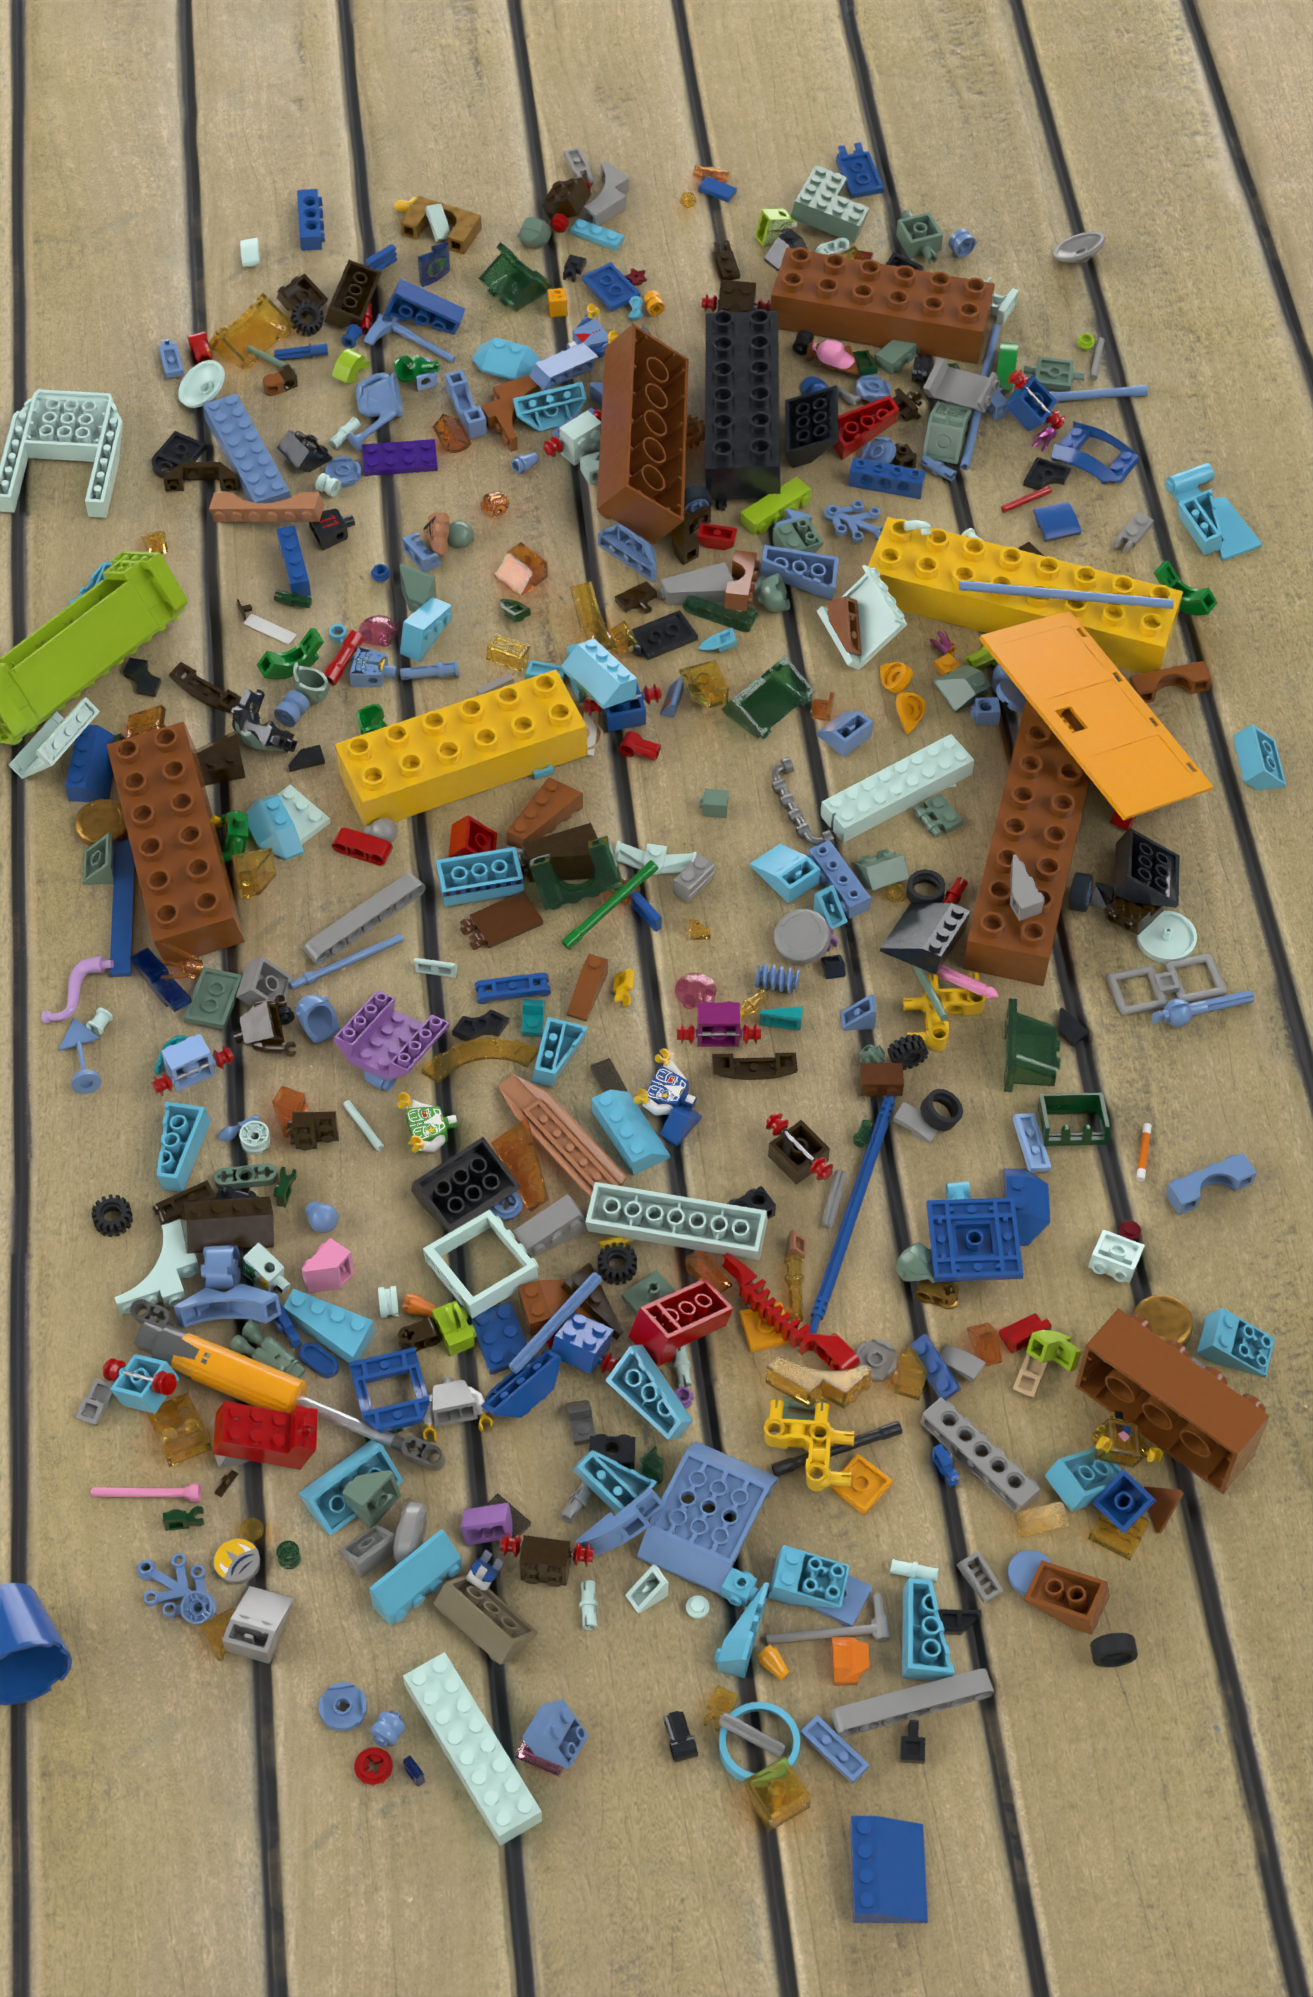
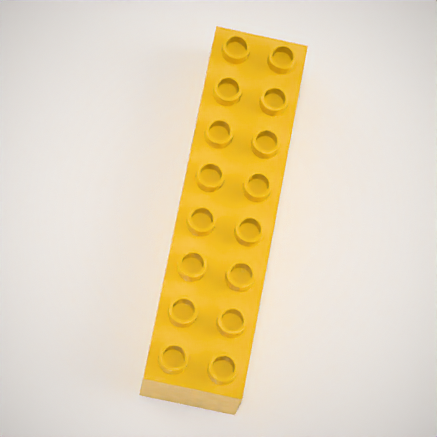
[868,517,1183,673]

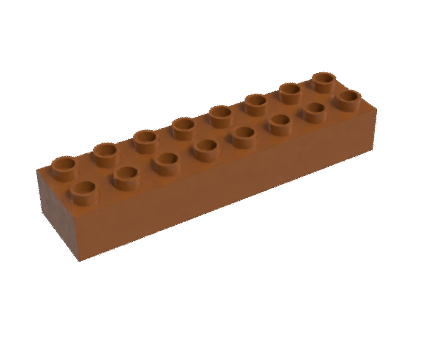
[963,699,1090,986]

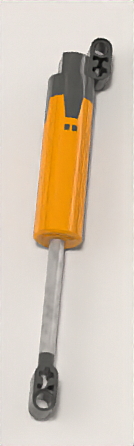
[130,1299,445,1471]

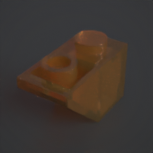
[272,1086,308,1138]

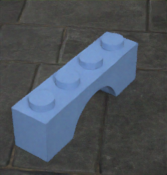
[445,370,487,439]
[1166,1153,1257,1215]

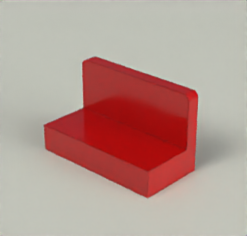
[998,1313,1052,1354]

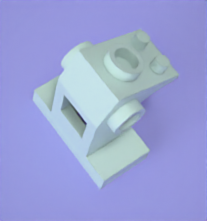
[984,277,1019,325]

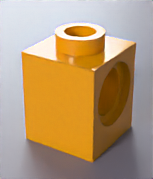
[547,288,568,318]

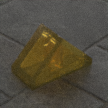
[141,530,168,554]
[200,1608,235,1662]

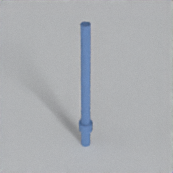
[289,934,404,990]

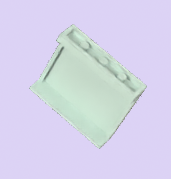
[817,565,908,670]

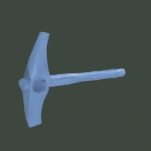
[364,313,456,363]

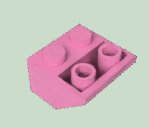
[302,1238,354,1293]

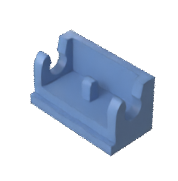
[402,532,441,573]

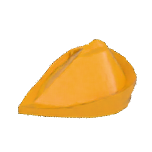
[880,662,913,694]
[896,692,926,735]

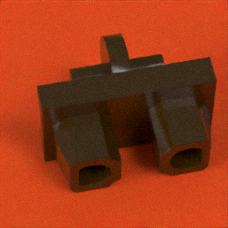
[893,387,922,422]

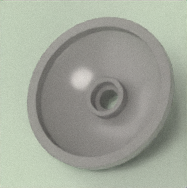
[1054,232,1105,263]

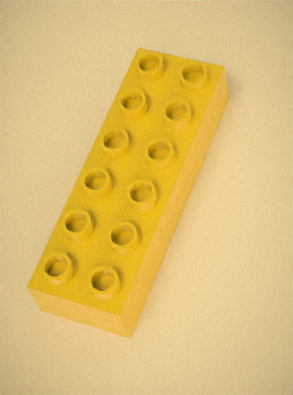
[335,670,588,826]

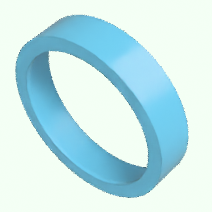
[719,1702,800,1786]

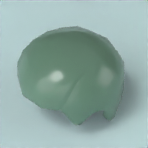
[447,521,474,547]

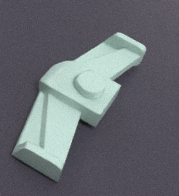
[614,840,697,875]

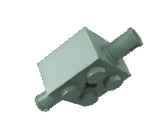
[896,210,943,264]

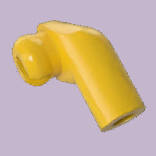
[394,197,417,213]

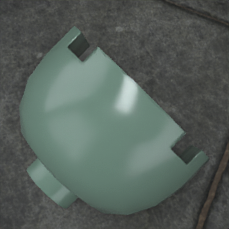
[757,573,790,613]

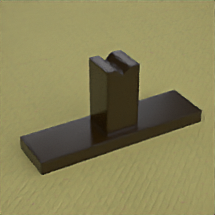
[237,599,252,621]
[215,1470,239,1497]

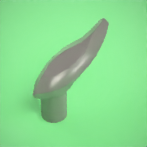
[833,384,863,405]

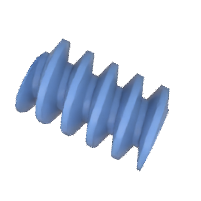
[755,963,800,994]

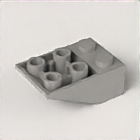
[222,1586,294,1664]

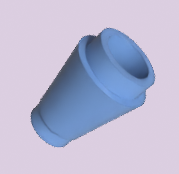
[511,452,539,474]

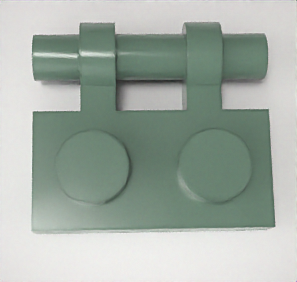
[913,793,963,837]

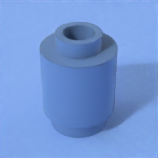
[364,1071,396,1092]

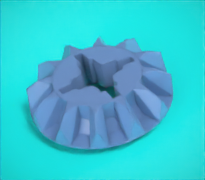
[489,1191,523,1221]

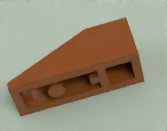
[827,596,862,656]
[567,954,608,1021]

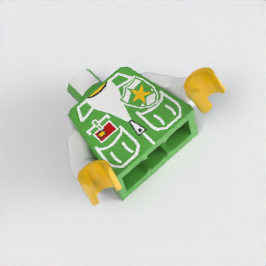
[396,1092,458,1154]

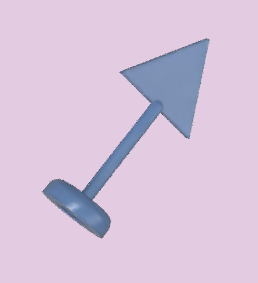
[59,1018,101,1094]

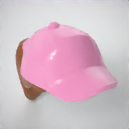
[806,339,855,369]

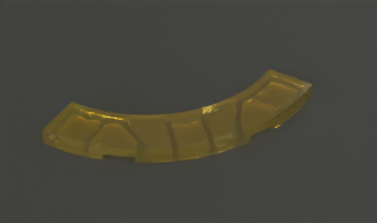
[421,1038,539,1083]

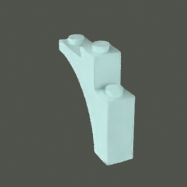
[115,1220,200,1315]

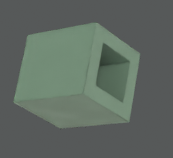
[699,788,729,818]

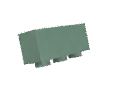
[875,340,920,375]

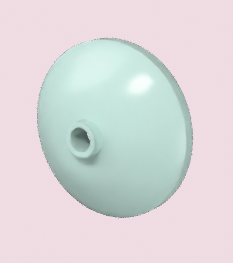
[178,360,225,408]

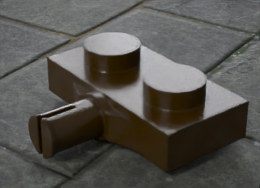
[615,581,657,614]

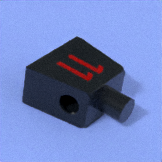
[309,508,355,551]

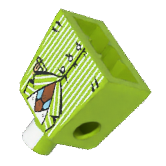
[755,209,797,247]

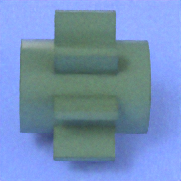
[859,1044,885,1063]

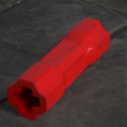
[323,630,365,686]

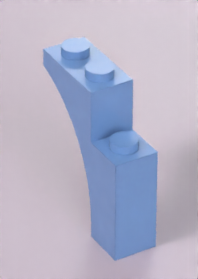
[174,1284,281,1328]

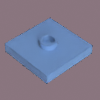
[810,1574,873,1627]

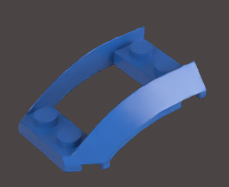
[1051,422,1140,485]
[349,1347,430,1433]

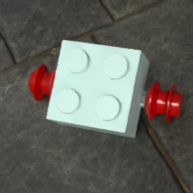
[543,409,602,466]

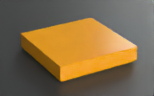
[739,1301,790,1353]
[829,1453,893,1516]

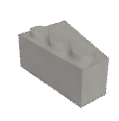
[513,1194,588,1257]

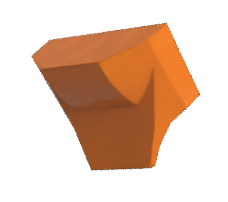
[831,1637,870,1686]

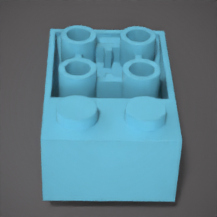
[749,843,821,904]
[1197,1308,1275,1377]
[767,1545,850,1609]

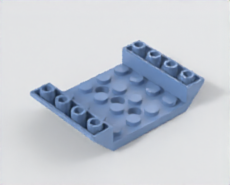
[637,1441,779,1595]

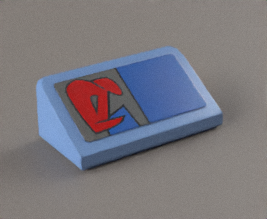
[660,676,684,718]

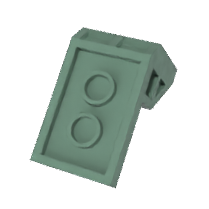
[922,402,973,464]

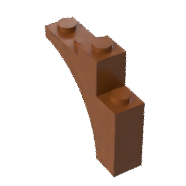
[481,374,540,452]

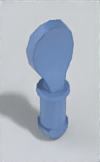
[219,1115,260,1141]

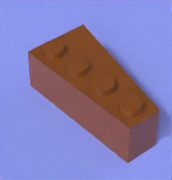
[507,777,583,849]

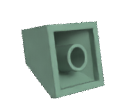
[400,563,437,613]
[934,664,991,713]
[342,1470,401,1528]

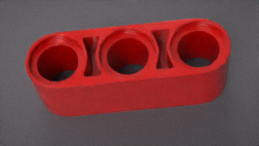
[331,827,393,866]

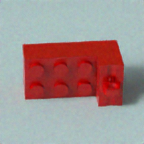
[628,1278,734,1367]
[213,1401,318,1470]

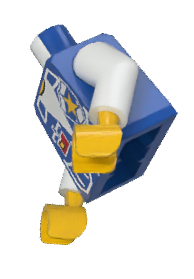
[633,1048,697,1116]

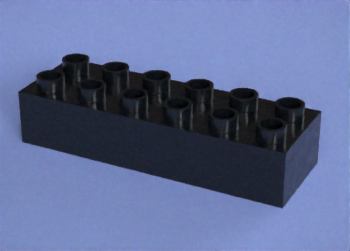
[705,309,781,500]

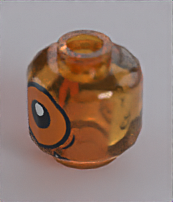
[480,491,509,517]

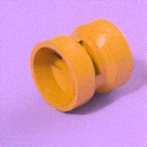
[643,290,665,316]

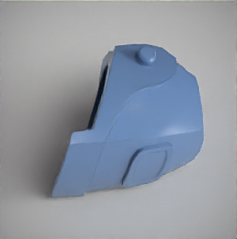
[295,994,340,1043]

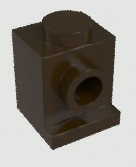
[892,443,917,469]

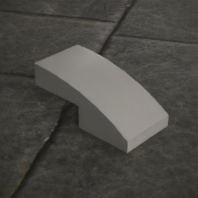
[893,1102,939,1144]
[940,1345,986,1383]
[75,1378,114,1426]

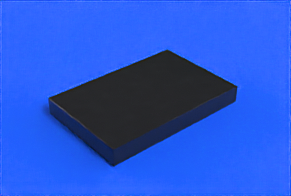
[629,610,698,661]

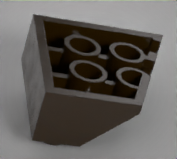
[196,731,246,786]

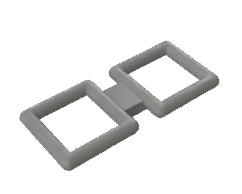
[1107,954,1226,1015]

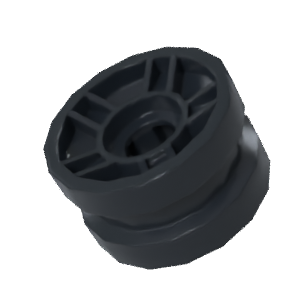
[911,356,930,383]

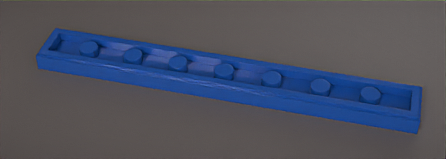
[109,840,136,977]

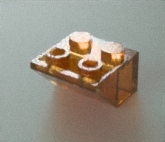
[494,542,548,597]

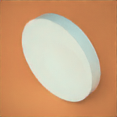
[1136,910,1197,964]

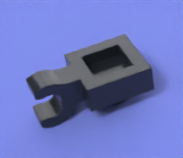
[900,1720,926,1764]

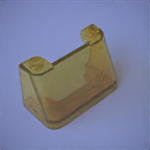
[208,293,293,369]

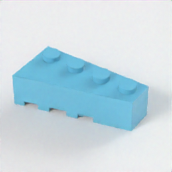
[605,1345,693,1440]

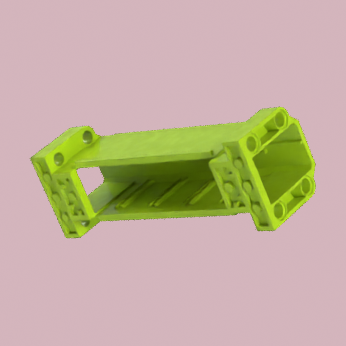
[0,551,188,745]

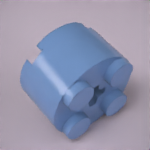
[201,1245,241,1290]

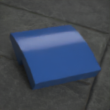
[1033,502,1082,542]

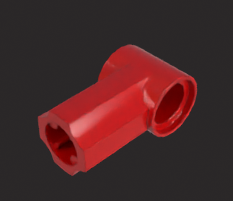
[188,332,212,364]
[619,731,661,761]

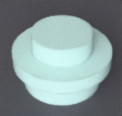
[686,1595,710,1619]

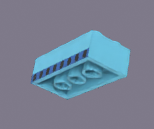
[436,847,524,907]

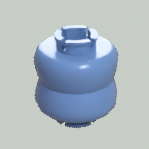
[370,1710,406,1748]

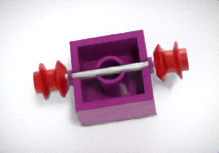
[677,1001,761,1047]

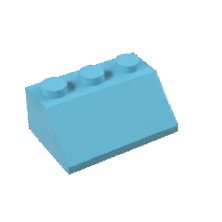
[1233,724,1287,790]

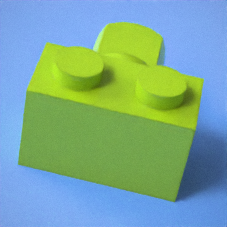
[432,1300,477,1356]

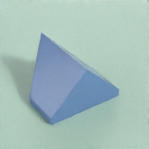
[840,994,877,1031]

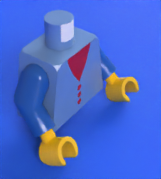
[567,303,618,358]

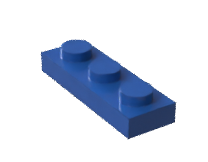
[907,1334,961,1401]

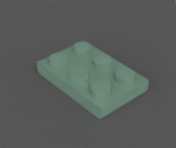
[184,967,242,1030]

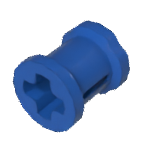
[341,324,363,348]

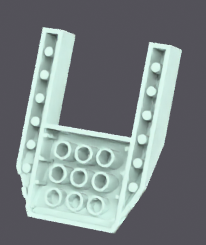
[0,389,123,518]

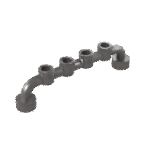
[771,757,835,846]

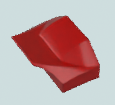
[697,523,737,551]

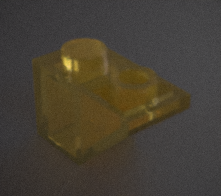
[892,1345,928,1401]

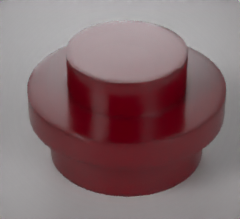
[1119,1220,1141,1241]

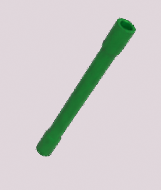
[561,860,659,950]

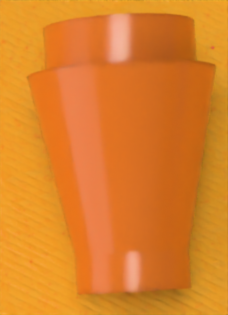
[402,1293,436,1317]

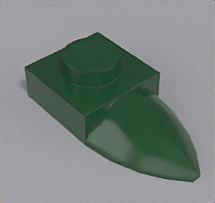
[500,599,531,622]

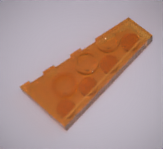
[491,1119,549,1212]

